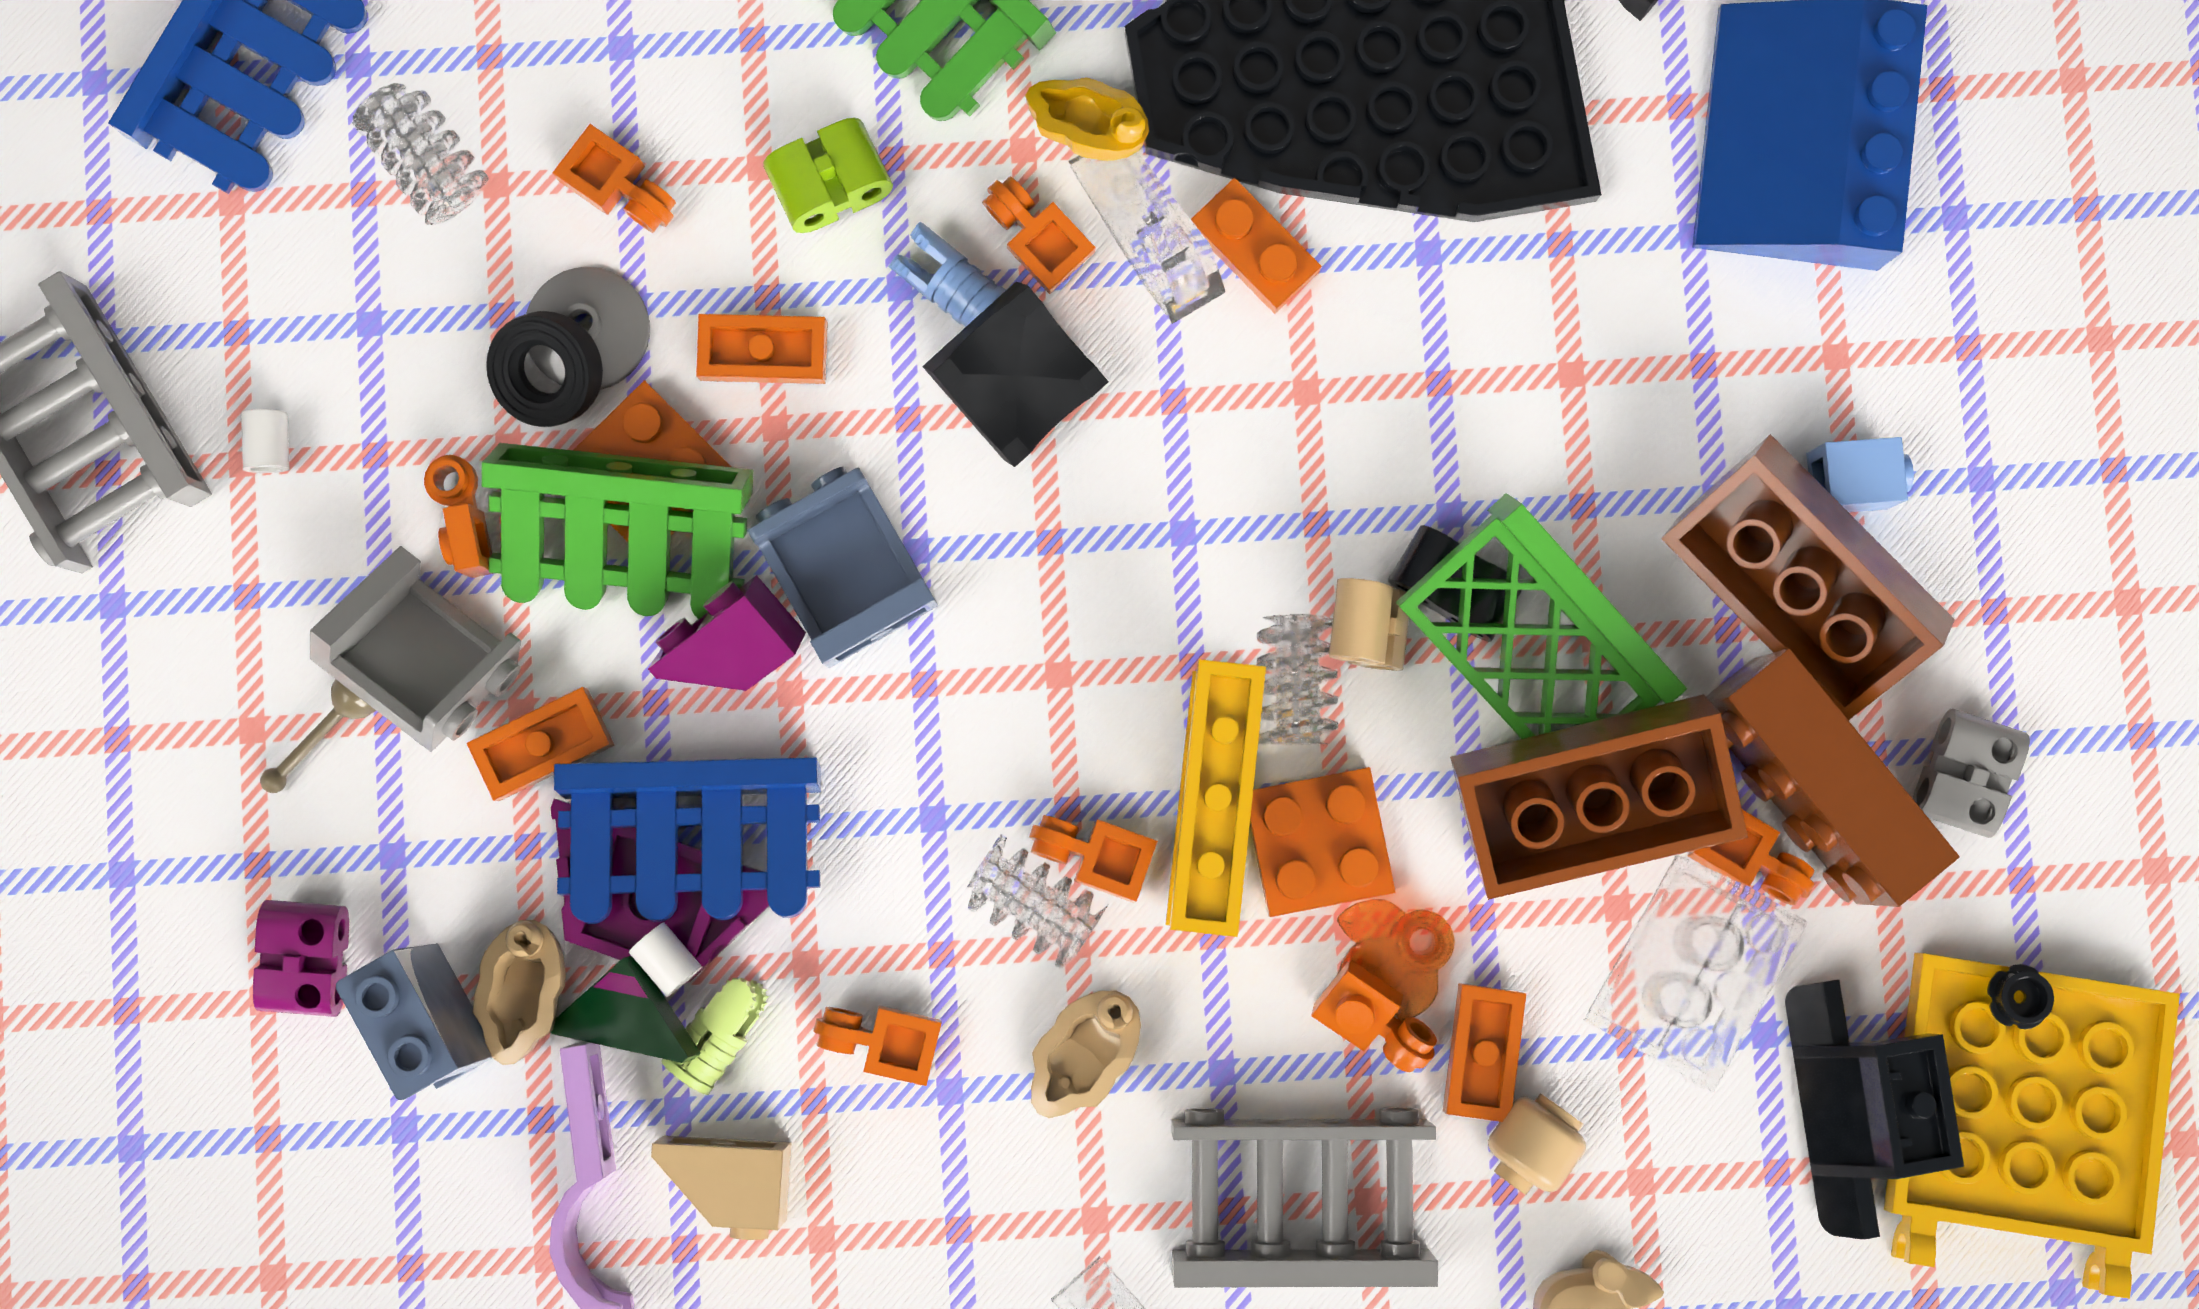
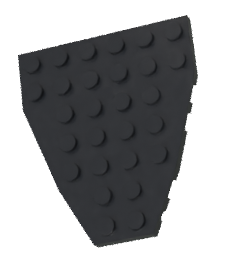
[1124,0,1602,222]

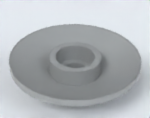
[526,267,650,390]

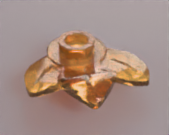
[1337,899,1455,1022]

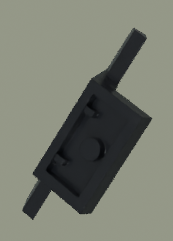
[1785,979,1964,1240]

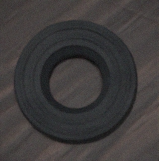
[486,311,603,427]

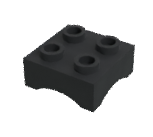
[922,281,1109,467]

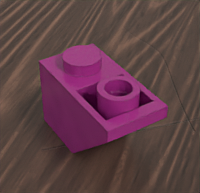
[648,575,806,691]

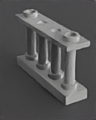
[0,271,212,574]
[1171,1108,1438,1288]

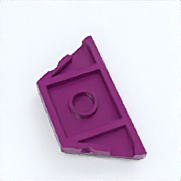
[550,798,769,984]

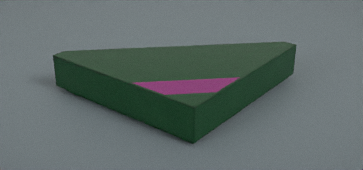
[551,956,701,1063]

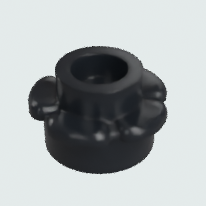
[1987,964,2054,1029]

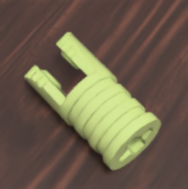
[661,978,769,1095]

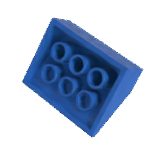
[1692,0,1927,271]

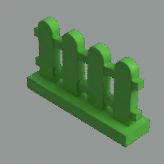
[833,0,1057,121]
[482,443,754,619]

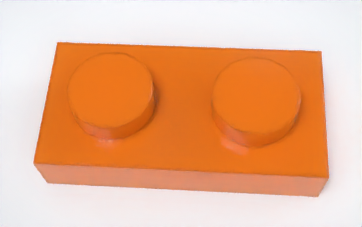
[1189,178,1322,314]
[696,314,828,384]
[466,687,615,801]
[1442,983,1527,1122]

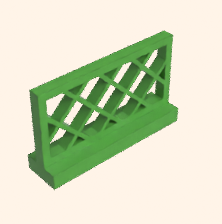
[1396,493,1687,739]

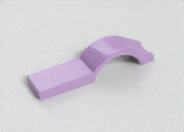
[549,1042,634,1309]

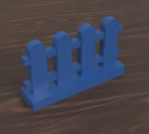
[108,0,368,195]
[554,757,821,924]

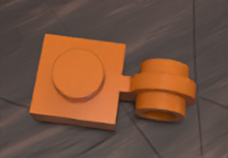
[552,124,676,233]
[982,176,1096,294]
[424,455,494,578]
[1687,809,1815,905]
[1029,815,1158,903]
[1311,959,1437,1072]
[813,1006,942,1086]

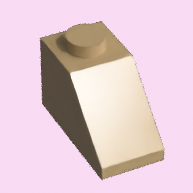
[651,1136,792,1240]

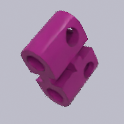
[253,900,349,1017]

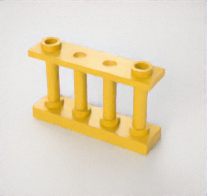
[1165,659,1266,937]

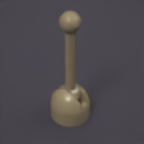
[260,679,376,793]

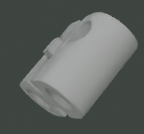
[1913,708,2030,838]

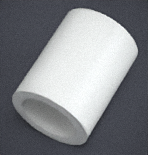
[241,409,290,473]
[629,922,702,997]

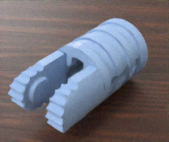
[888,222,1006,327]

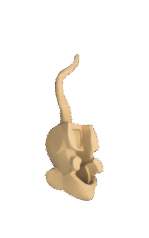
[1533,1250,1664,1309]

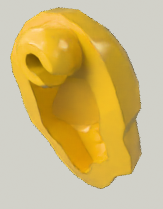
[1025,77,1149,161]

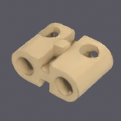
[1329,578,1409,671]

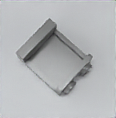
[310,546,521,753]

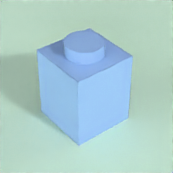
[1806,437,1914,512]

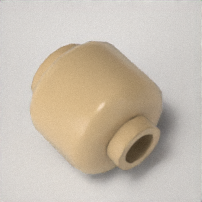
[1488,1093,1586,1195]

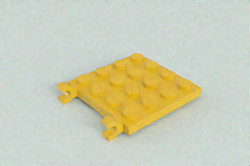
[1884,953,2180,1299]

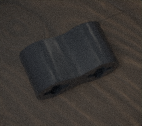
[1388,525,1523,642]

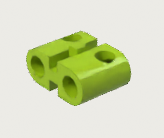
[763,118,893,233]

